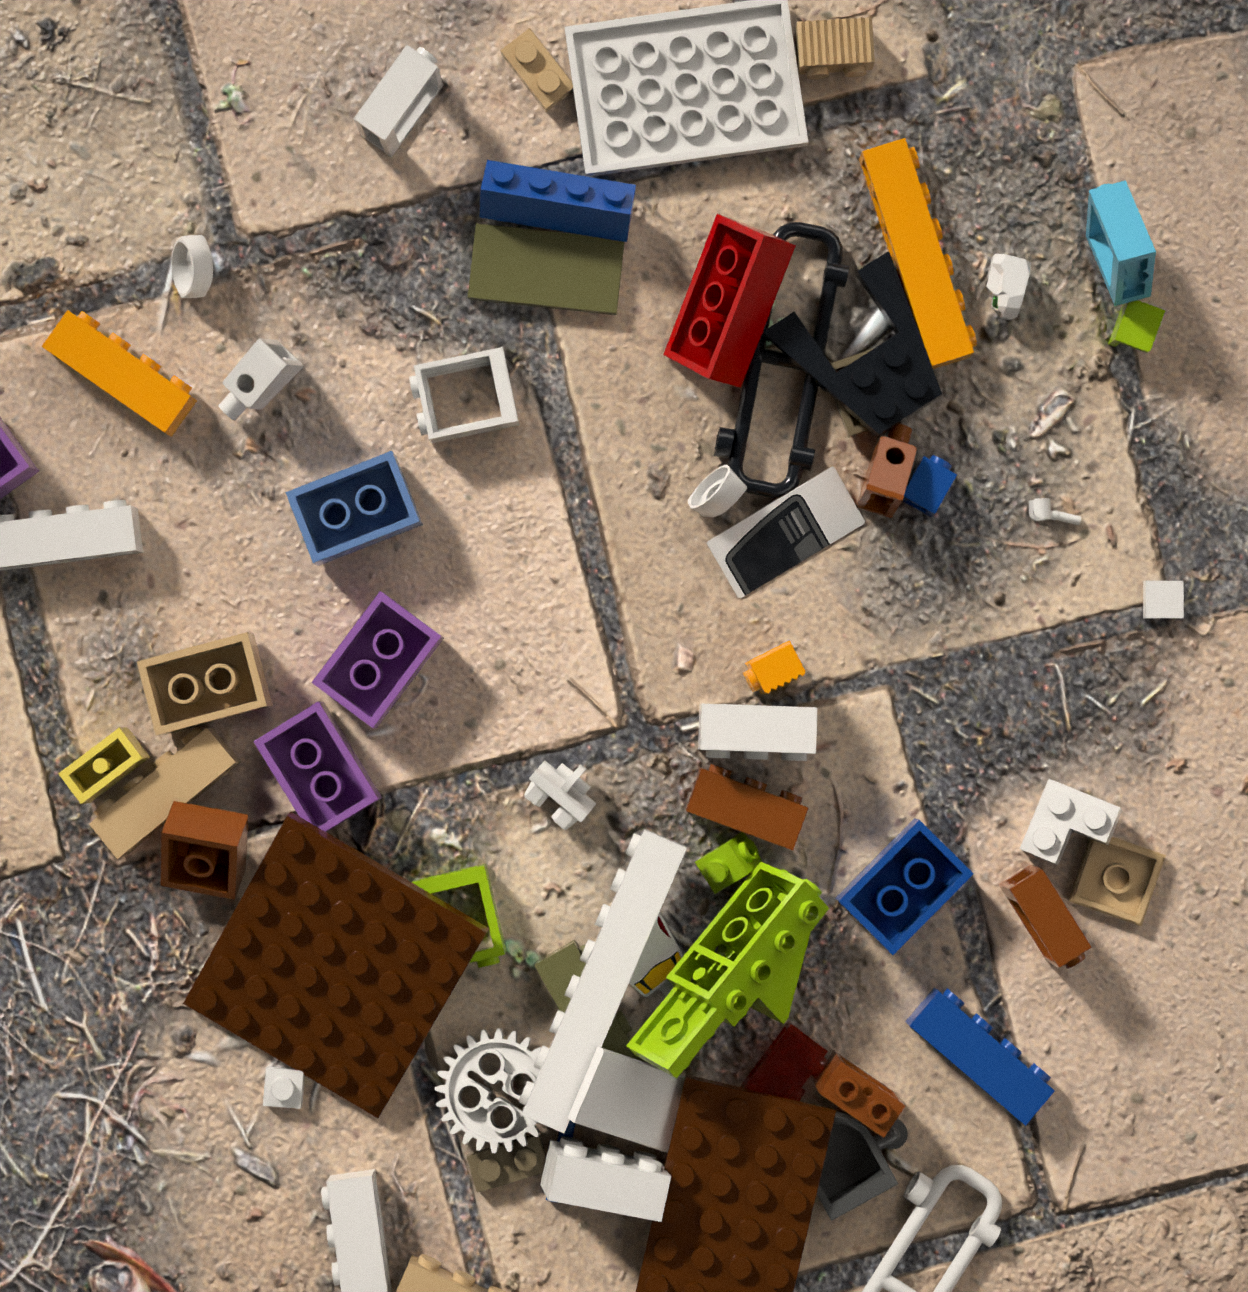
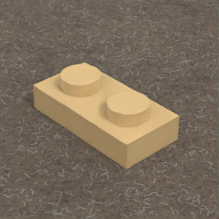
[500,28,574,112]

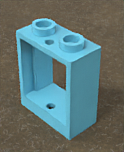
[1086,180,1156,306]

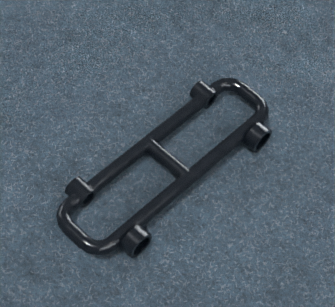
[714,222,849,498]

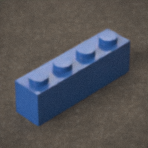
[479,160,636,242]
[905,987,1055,1126]

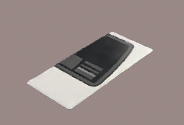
[707,467,865,598]

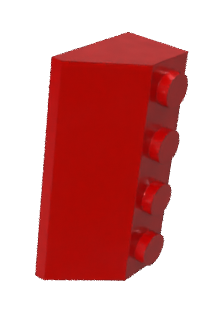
[663,214,796,388]

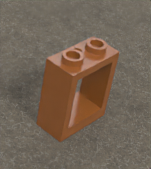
[998,865,1092,969]
[813,1050,906,1138]

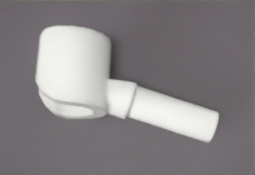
[1029,498,1081,525]

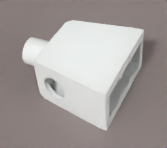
[218,338,304,421]

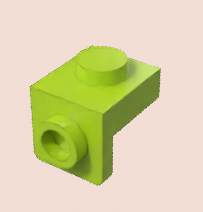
[695,832,762,894]

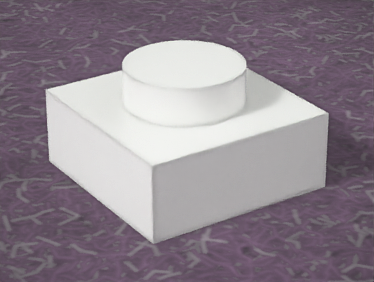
[263,1066,305,1109]

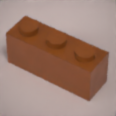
[685,764,809,850]

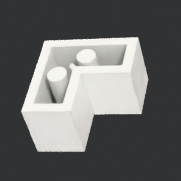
[1020,779,1122,865]

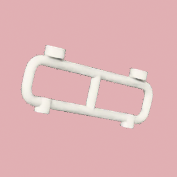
[862,1165,1002,1292]

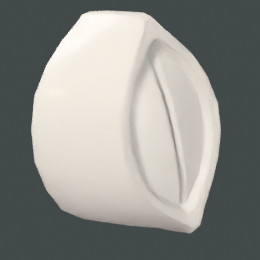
[171,235,213,298]
[688,465,747,517]

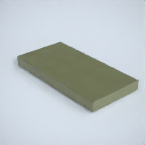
[468,223,625,315]

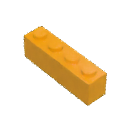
[41,310,197,437]

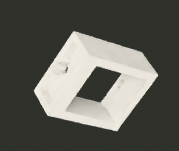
[354,45,443,158]
[409,347,519,443]

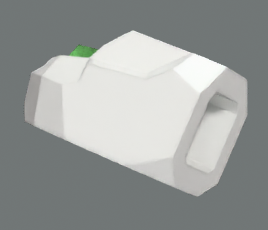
[986,254,1031,320]

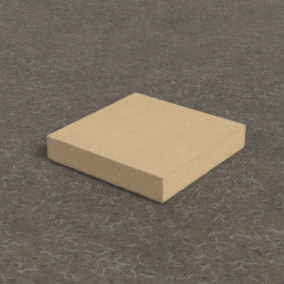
[1068,837,1166,927]

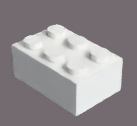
[698,703,817,761]
[540,1137,671,1222]

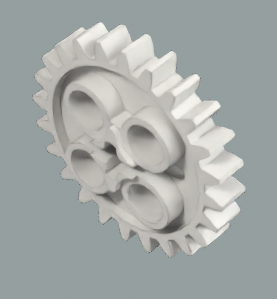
[435,1028,542,1153]

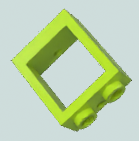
[412,864,507,968]

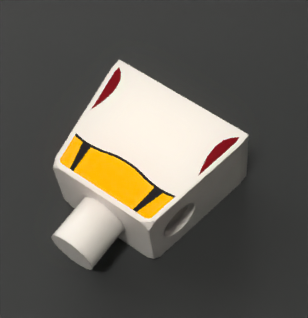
[629,912,684,998]

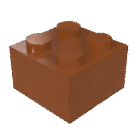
[160,801,249,900]

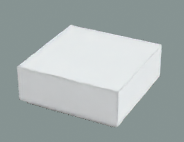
[1143,581,1184,619]

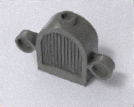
[817,1106,908,1221]

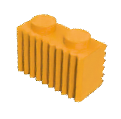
[743,640,805,695]

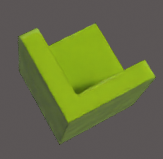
[1108,300,1166,353]

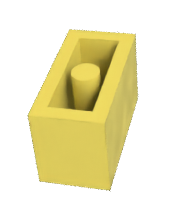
[58,727,150,804]

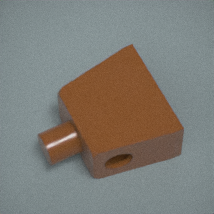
[856,424,917,518]

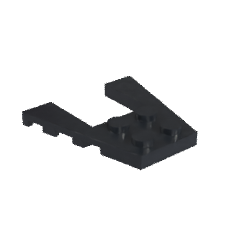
[762,252,942,438]

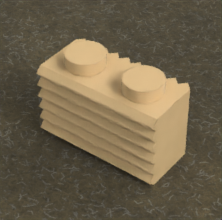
[795,17,875,80]

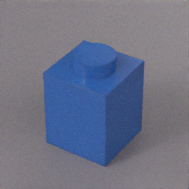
[902,455,957,517]

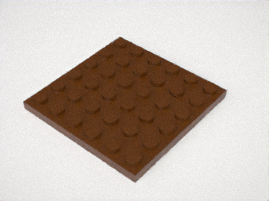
[183,812,489,1118]

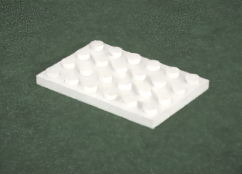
[565,0,808,177]

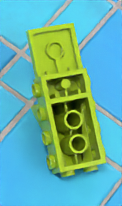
[626,862,830,1079]

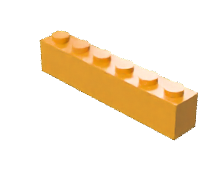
[859,138,977,369]

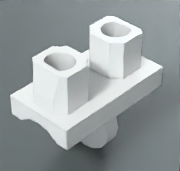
[524,761,596,830]

